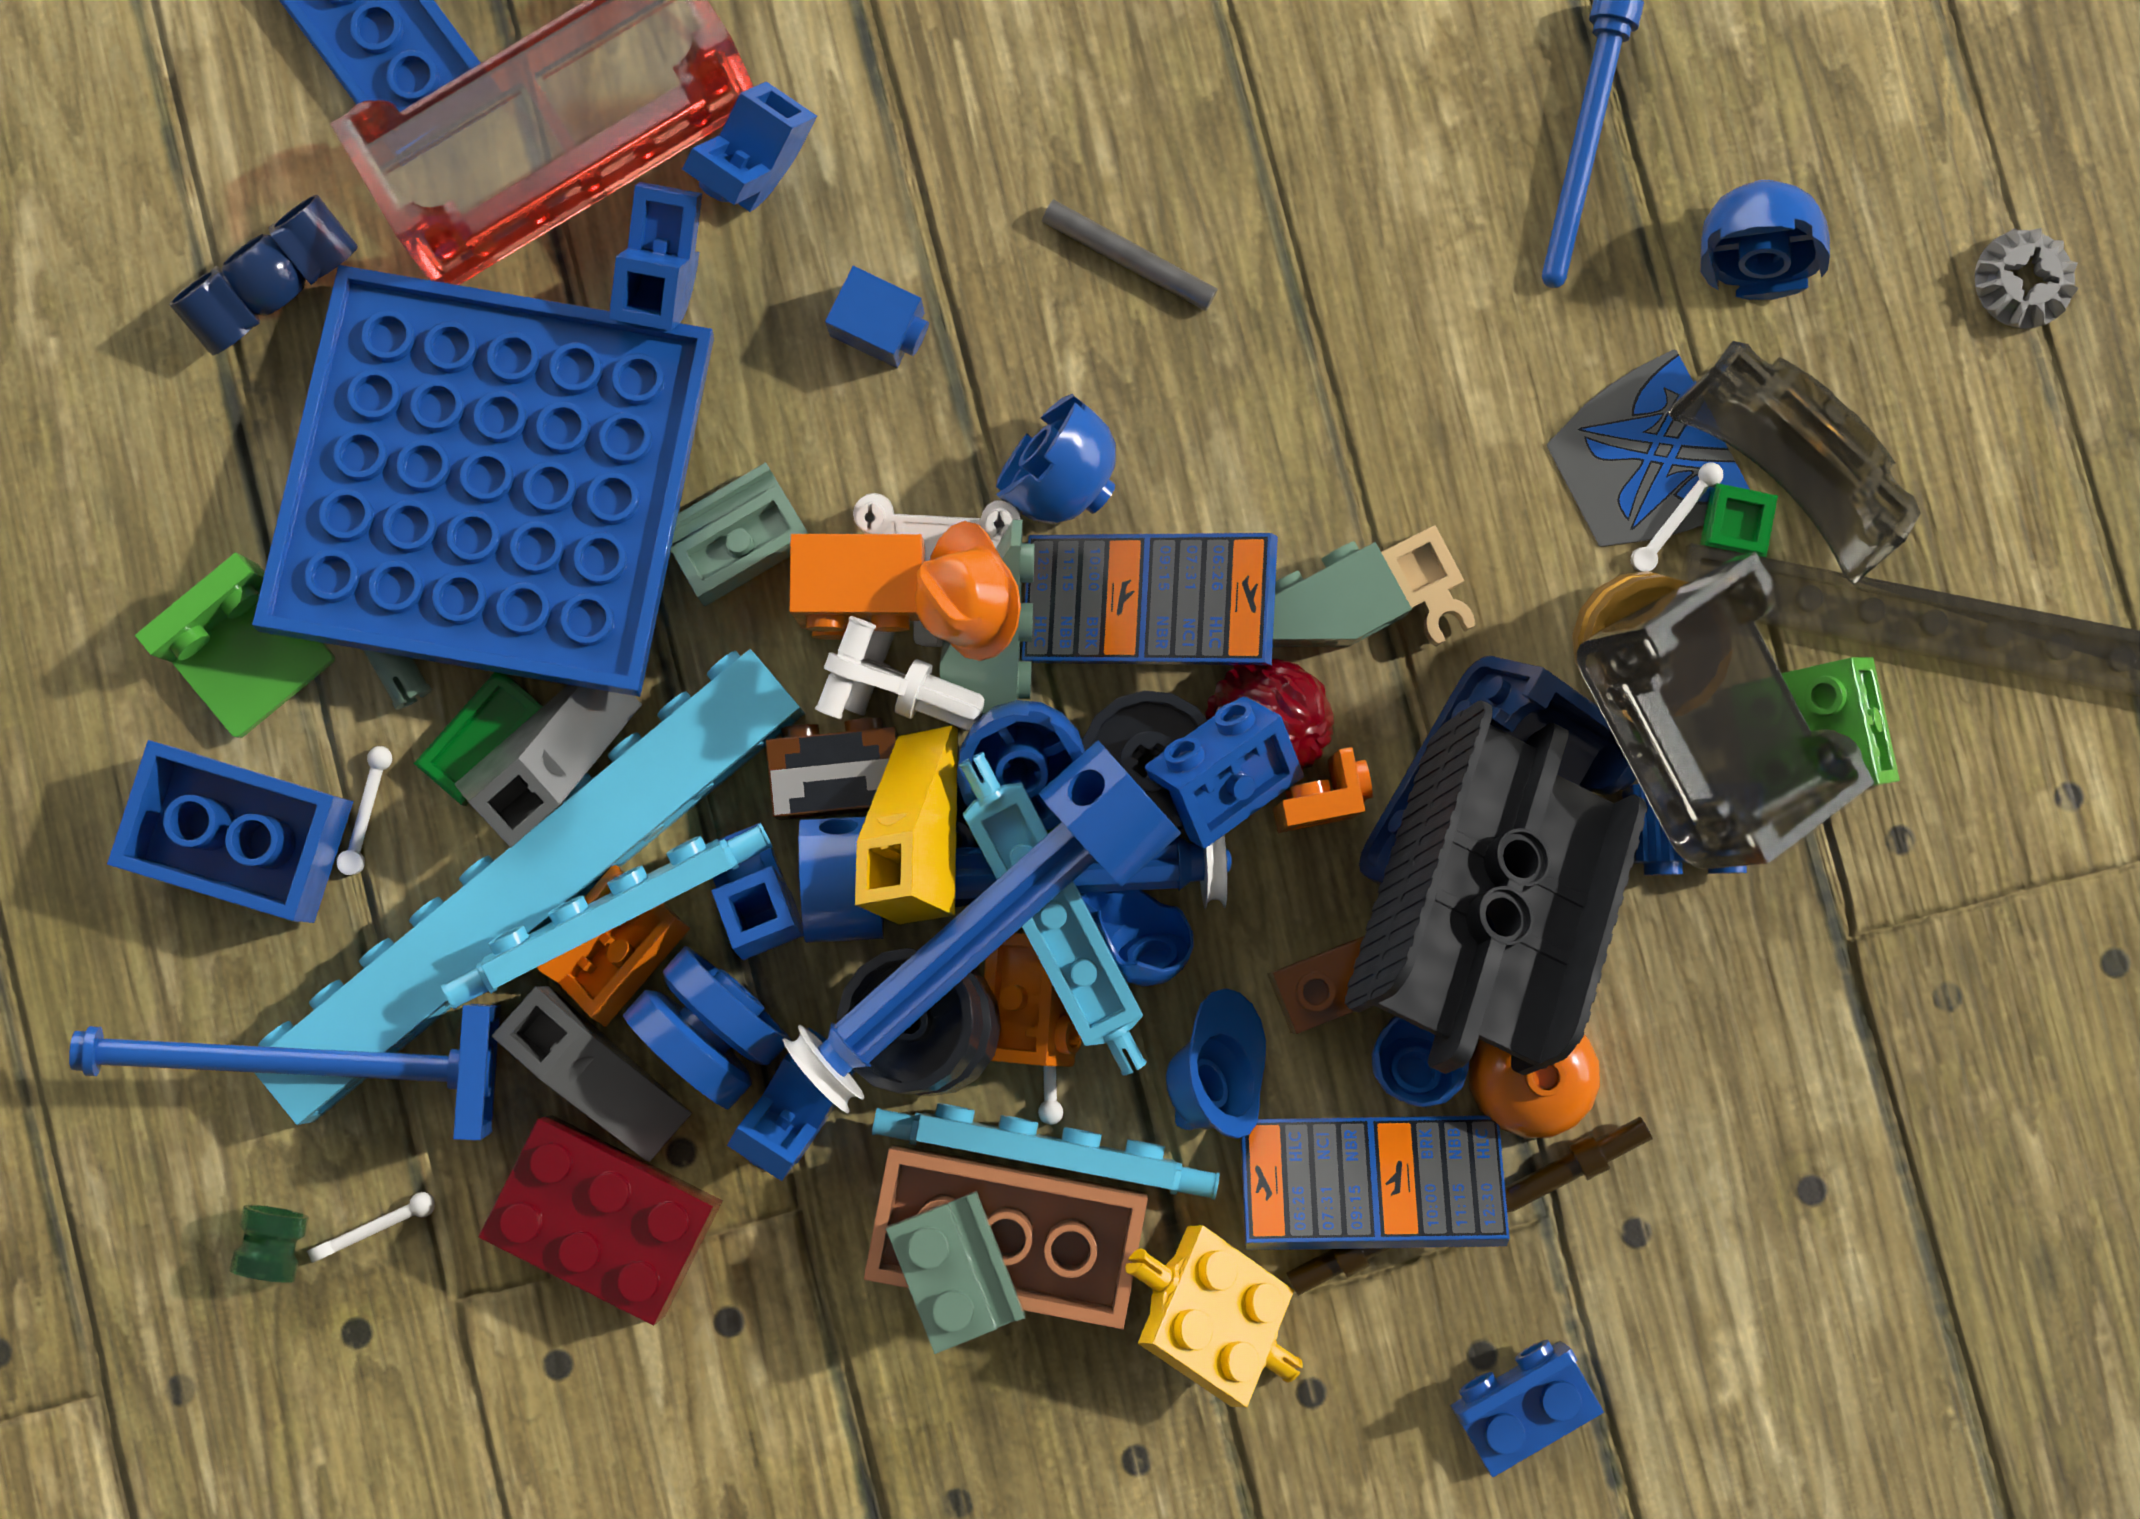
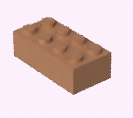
[864,1144,1148,1329]

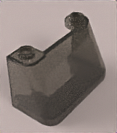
[1576,552,1874,869]

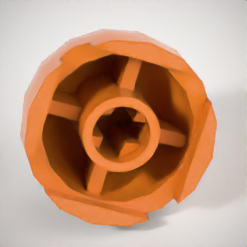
[1469,1034,1600,1139]

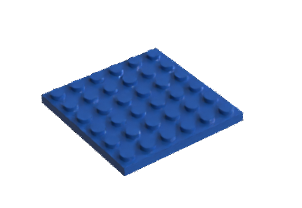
[252,265,714,697]

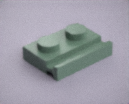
[671,462,808,607]
[886,1191,1025,1354]

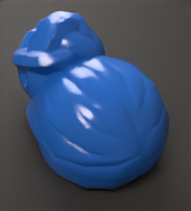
[1080,890,1194,987]
[1372,1016,1470,1108]

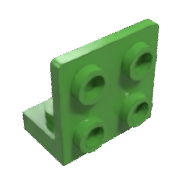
[135,552,335,738]
[1730,657,1900,808]

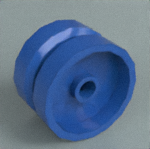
[623,946,792,1110]

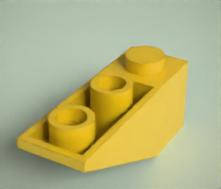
[855,725,958,924]

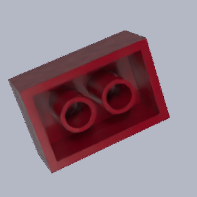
[478,1115,723,1326]

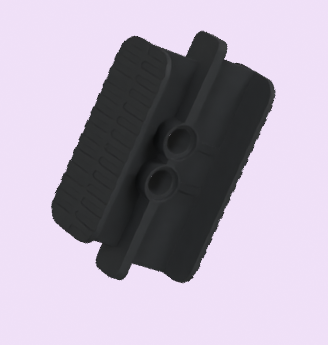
[1345,700,1647,1075]

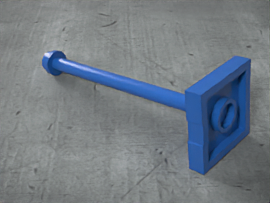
[69,1004,501,1140]

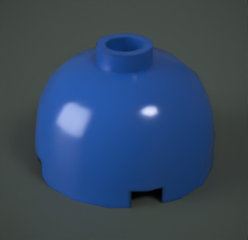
[1700,180,1830,300]
[996,394,1116,524]
[957,700,1085,830]

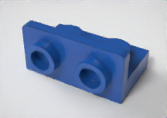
[1145,697,1304,849]
[1450,1340,1604,1478]

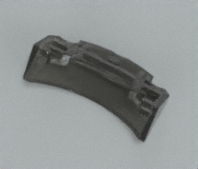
[1666,341,1921,585]

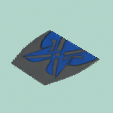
[1547,349,1750,546]

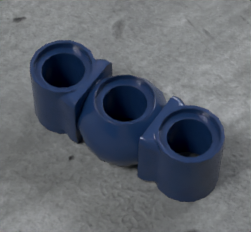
[169,195,358,356]

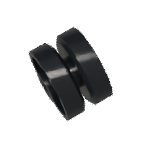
[1082,690,1208,830]
[837,948,1001,1097]

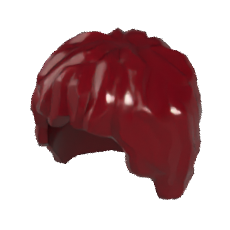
[1205,658,1334,770]

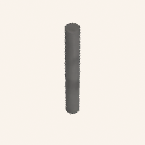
[1042,199,1218,311]

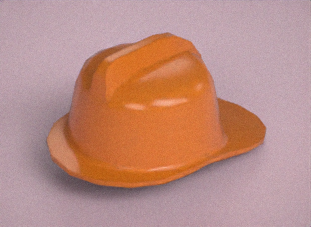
[915,521,1021,661]

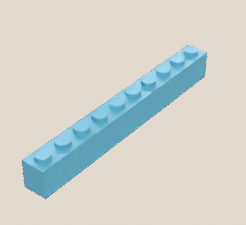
[255,648,806,1125]

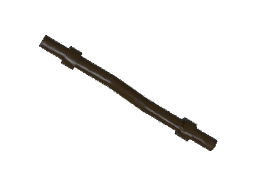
[1286,1117,1653,1296]

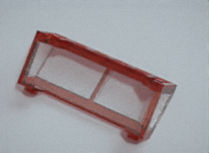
[330,0,754,285]

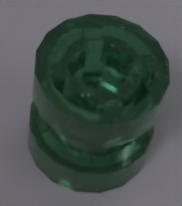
[229,1205,309,1283]

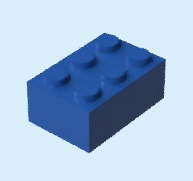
[107,740,354,923]

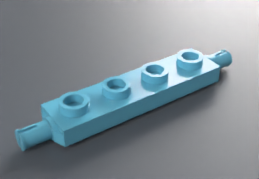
[958,752,1147,1076]
[441,823,773,1010]
[872,1103,1220,1200]

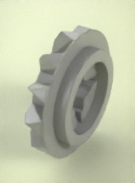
[1975,228,2078,329]

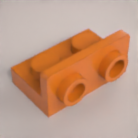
[1273,747,1373,833]
[984,933,1082,1067]

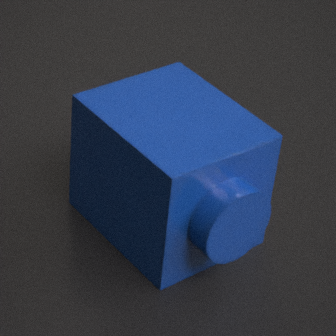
[825,266,929,368]

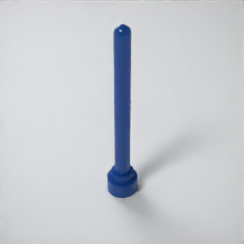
[1542,0,1644,288]

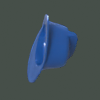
[1166,988,1266,1139]

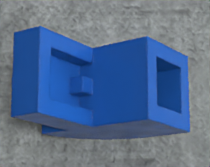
[682,81,817,212]
[609,182,702,331]
[711,823,804,961]
[727,1027,856,1181]

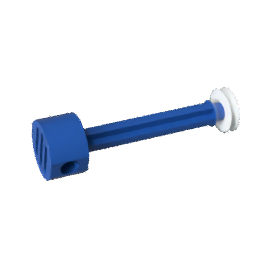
[783,740,1181,1113]
[798,817,1232,943]

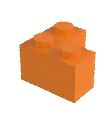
[790,534,925,640]

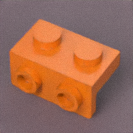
[536,865,690,1027]

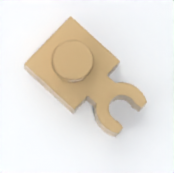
[1381,525,1475,647]

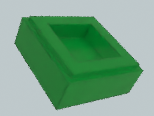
[1699,483,1778,559]

